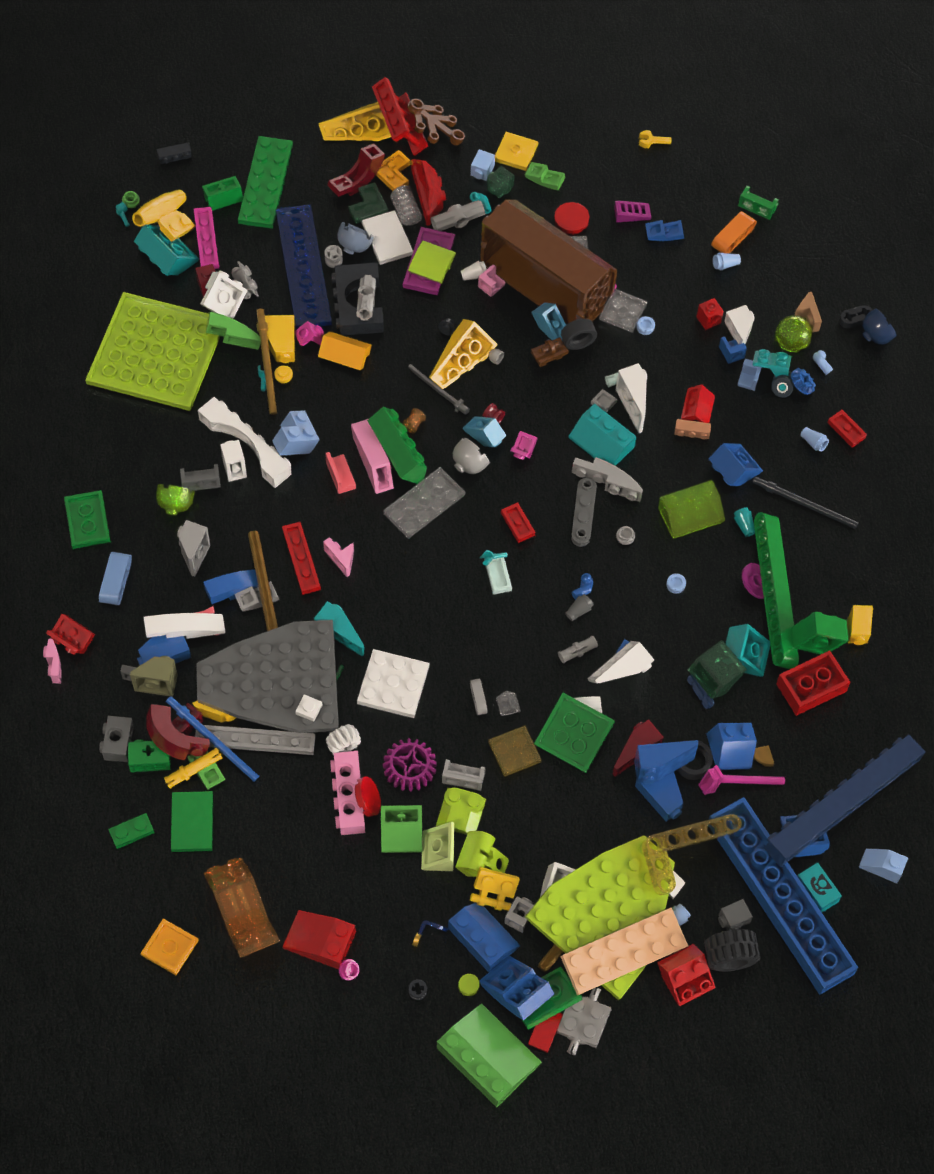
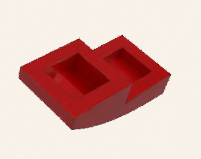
[528,1013,563,1053]

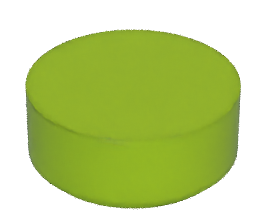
[458,974,479,996]

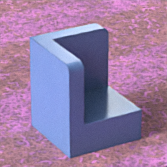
[737,359,762,391]

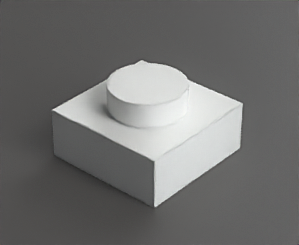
[296,695,322,722]

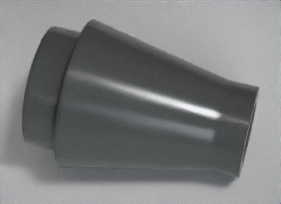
[565,594,594,622]

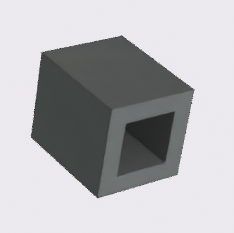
[718,899,753,931]

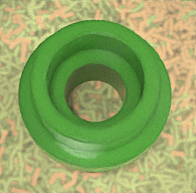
[122,191,140,208]

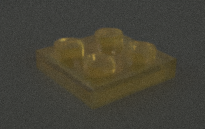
[489,726,541,777]

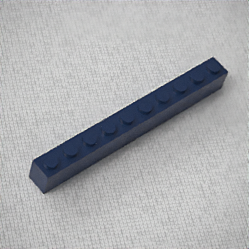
[764,735,925,867]

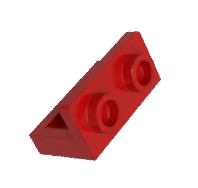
[46,614,95,655]

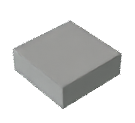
[591,389,617,413]

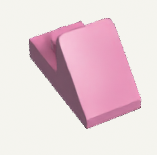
[323,537,354,577]

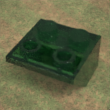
[688,641,747,699]

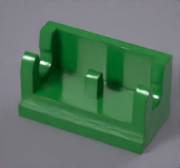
[202,176,243,211]
[738,186,779,220]

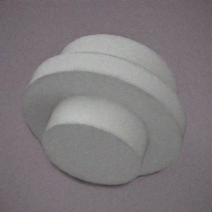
[616,526,635,545]

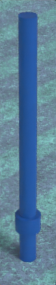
[166,696,259,782]

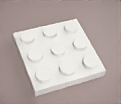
[357,649,429,718]

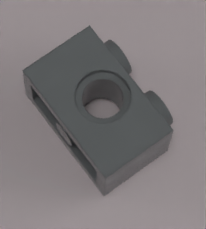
[99,716,134,762]

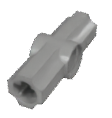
[431,200,485,231]
[357,275,376,320]

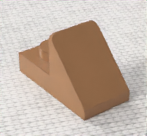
[794,292,822,332]

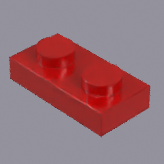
[827,410,867,448]
[501,503,535,543]

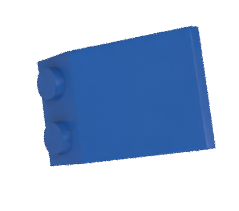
[634,740,698,785]

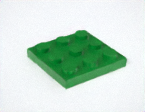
[534,693,615,773]

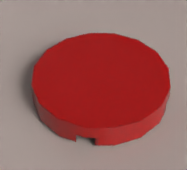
[554,202,589,234]
[354,776,381,817]

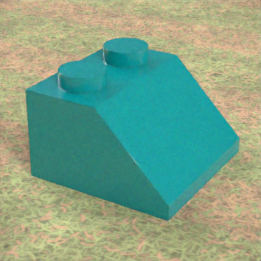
[722,624,770,677]

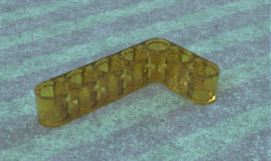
[642,814,742,895]

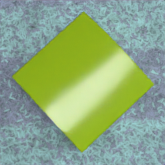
[408,241,456,284]

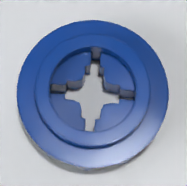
[791,368,816,395]

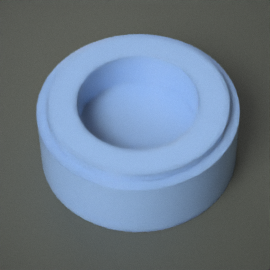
[637,316,655,335]
[666,574,686,594]

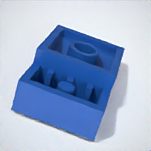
[479,956,554,1021]

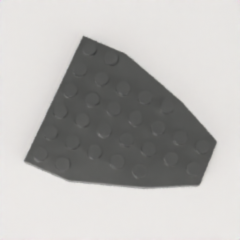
[197,620,339,733]

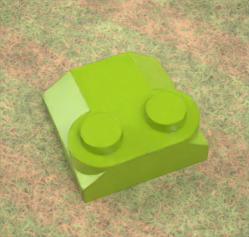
[436,787,486,835]

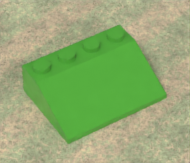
[437,1003,542,1107]

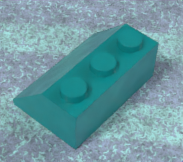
[134,225,199,276]
[569,403,636,466]

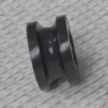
[409,979,427,1000]

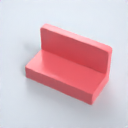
[326,452,356,494]

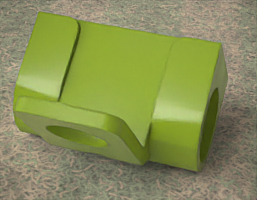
[455,831,509,877]

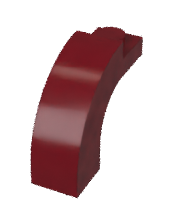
[328,144,385,197]
[146,704,210,760]

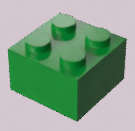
[792,612,848,655]

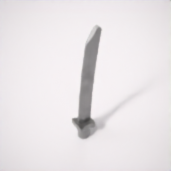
[408,364,470,415]

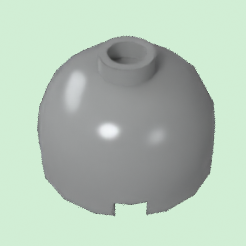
[453,438,490,474]

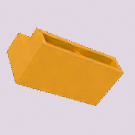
[318,331,372,370]

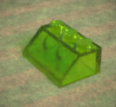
[658,480,725,539]

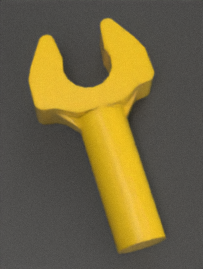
[639,130,671,149]

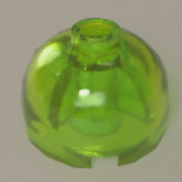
[775,315,812,352]
[156,484,195,516]

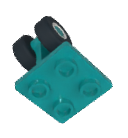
[753,349,794,398]

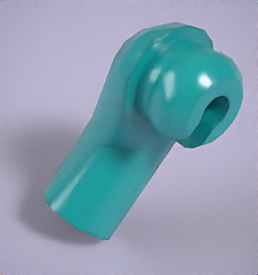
[470,192,492,214]

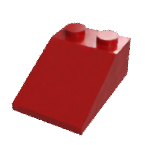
[283,910,356,970]

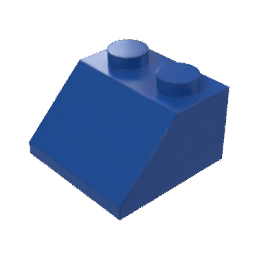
[709,443,763,486]
[707,723,757,770]

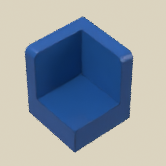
[719,337,747,364]

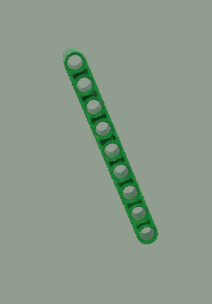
[754,512,799,669]

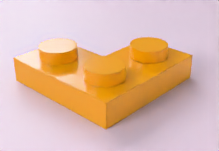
[376,150,410,194]

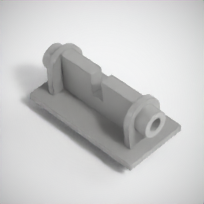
[232,261,259,299]

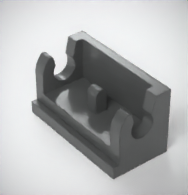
[180,464,221,492]

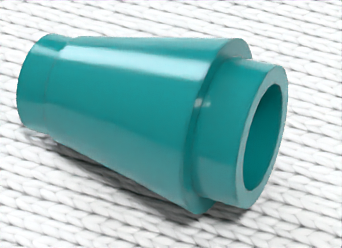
[734,507,755,537]

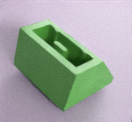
[381,805,422,853]

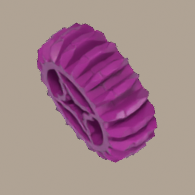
[383,738,437,792]

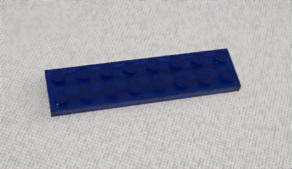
[276,205,332,330]

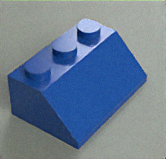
[448,902,520,972]

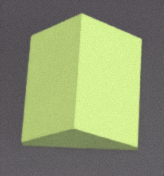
[421,822,454,871]

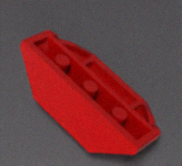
[411,159,446,226]

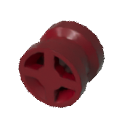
[482,403,505,423]

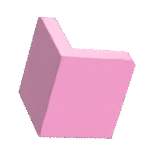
[478,265,505,297]

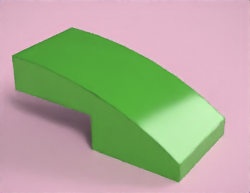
[525,162,565,190]
[187,751,225,790]

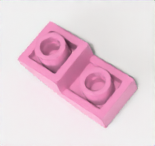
[43,639,62,684]

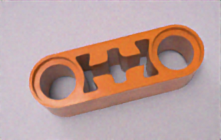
[711,211,757,253]

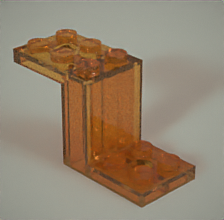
[204,858,280,958]

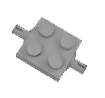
[557,987,611,1055]

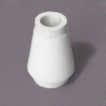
[461,261,487,281]

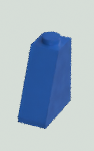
[137,635,191,666]
[635,772,683,822]

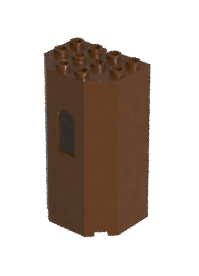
[480,200,617,325]

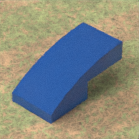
[646,220,684,241]

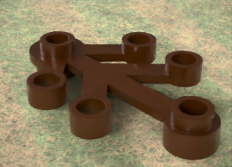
[407,99,465,145]

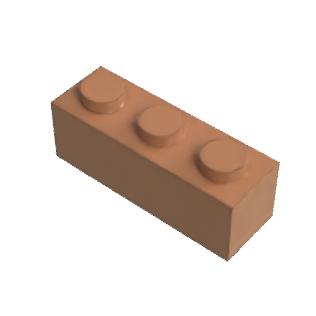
[674,419,711,439]

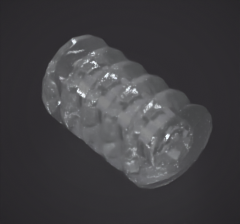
[391,185,422,225]

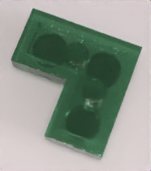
[349,182,388,224]

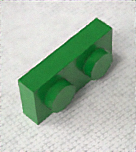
[109,813,154,849]

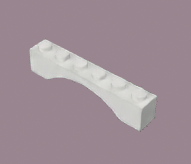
[198,397,291,488]

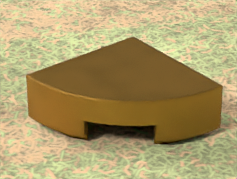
[753,745,774,766]

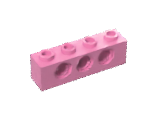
[330,751,365,835]

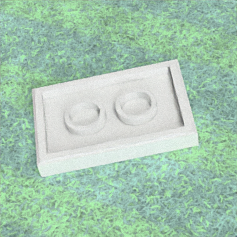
[362,210,413,265]

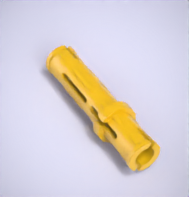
[164,747,223,789]

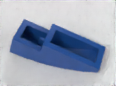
[203,570,259,604]

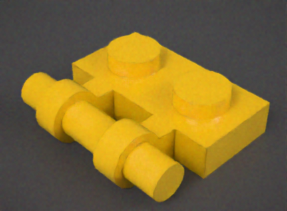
[470,867,520,911]

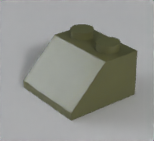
[130,656,178,697]

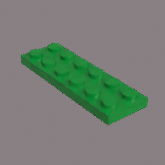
[238,136,293,229]

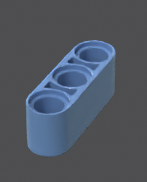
[99,552,132,605]

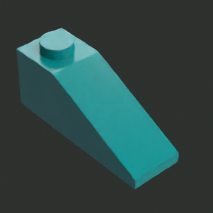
[314,601,364,656]

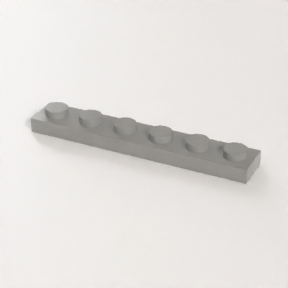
[195,725,316,755]

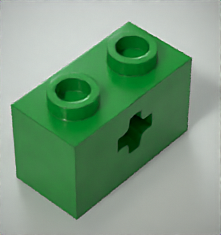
[128,740,171,772]

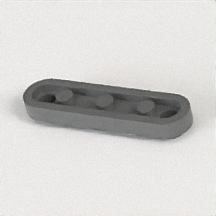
[571,478,597,547]

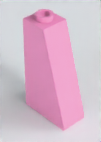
[351,419,394,494]

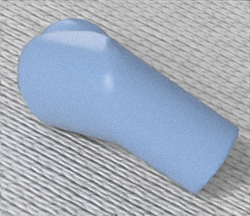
[813,350,833,375]

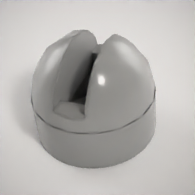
[489,349,504,365]

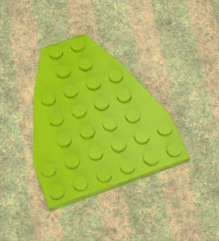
[524,836,675,1000]

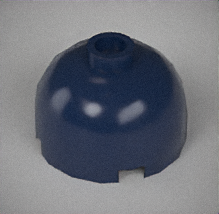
[862,308,897,345]

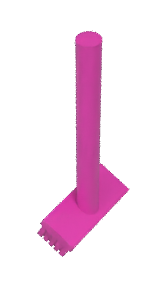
[699,765,785,795]

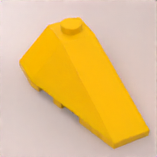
[318,102,391,141]
[429,319,497,389]

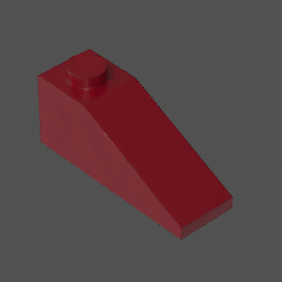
[613,720,664,777]

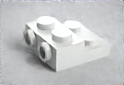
[201,271,247,319]

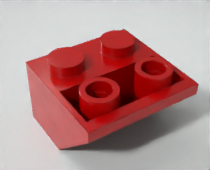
[657,944,715,1006]

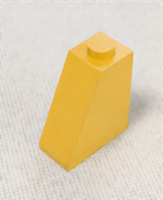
[265,315,295,363]

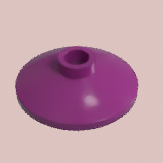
[742,563,764,599]

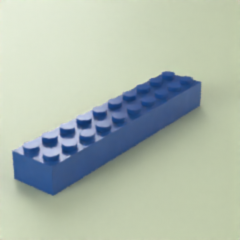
[707,797,858,995]

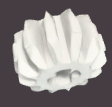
[326,724,361,755]

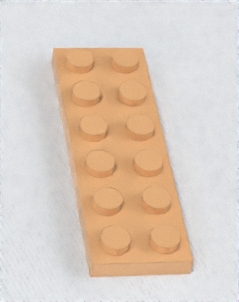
[560,908,688,995]

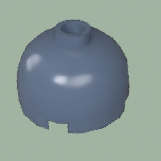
[337,222,374,255]

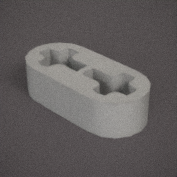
[470,678,487,715]

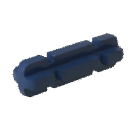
[687,673,715,709]

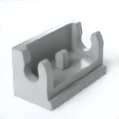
[442,759,485,791]

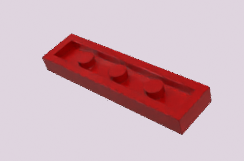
[282,522,321,595]

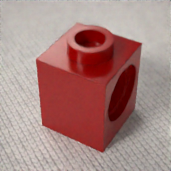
[697,298,724,330]

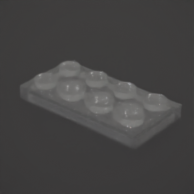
[384,467,465,539]

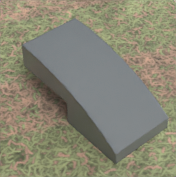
[235,581,280,612]

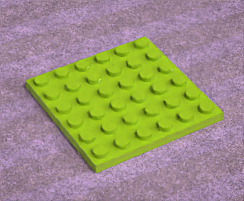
[86,292,220,411]

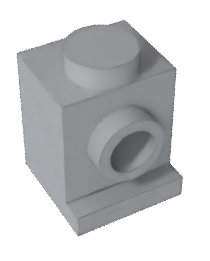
[505,896,534,933]

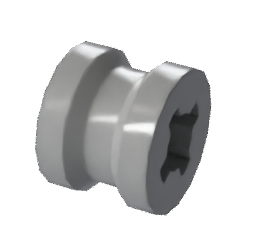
[324,245,343,268]

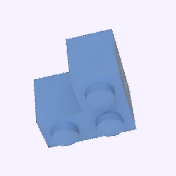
[272,411,319,456]

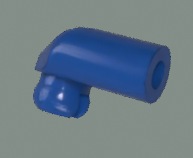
[572,573,593,600]

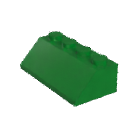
[367,407,427,485]

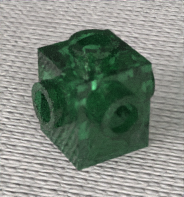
[487,166,514,198]

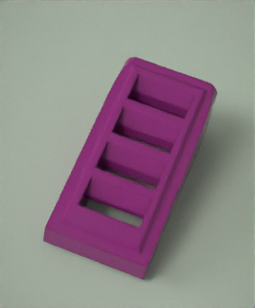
[614,201,651,222]

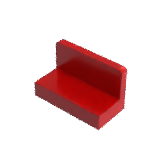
[681,384,715,423]

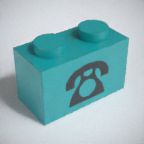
[797,863,842,912]

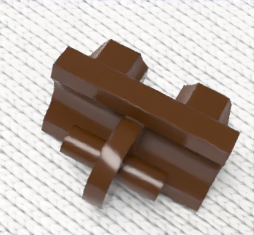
[531,337,569,367]

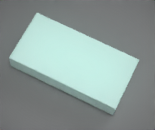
[486,558,512,595]

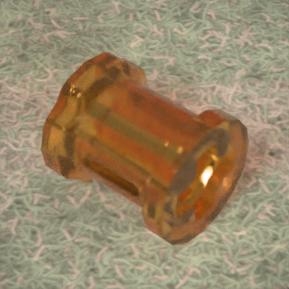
[402,408,426,433]

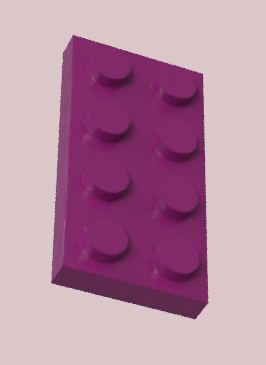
[403,227,455,295]

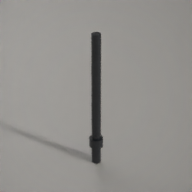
[753,476,859,529]

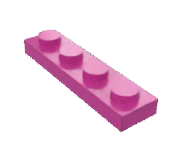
[194,207,219,269]

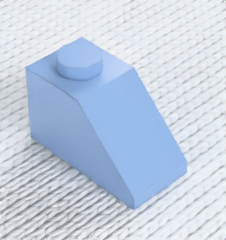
[859,849,908,883]

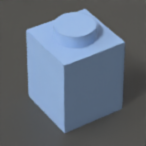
[471,149,495,181]

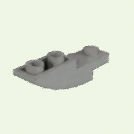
[572,457,643,502]

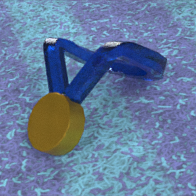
[412,921,448,947]

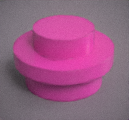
[339,959,359,980]

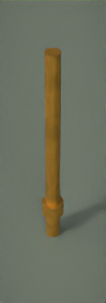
[257,309,277,414]

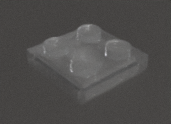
[600,289,647,333]

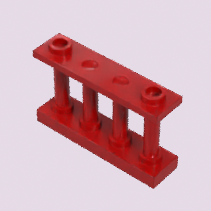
[372,77,428,155]

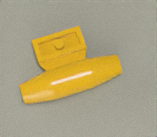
[132,190,195,242]

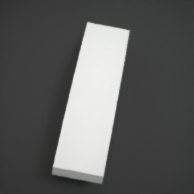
[144,613,225,639]

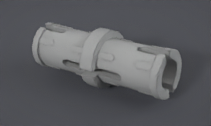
[558,636,598,663]

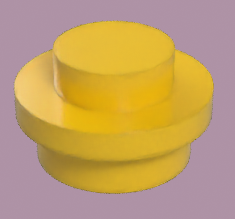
[274,366,293,383]

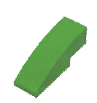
[206,312,261,350]

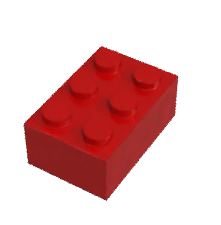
[776,651,850,716]

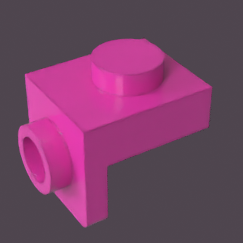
[294,321,324,346]
[510,431,538,460]

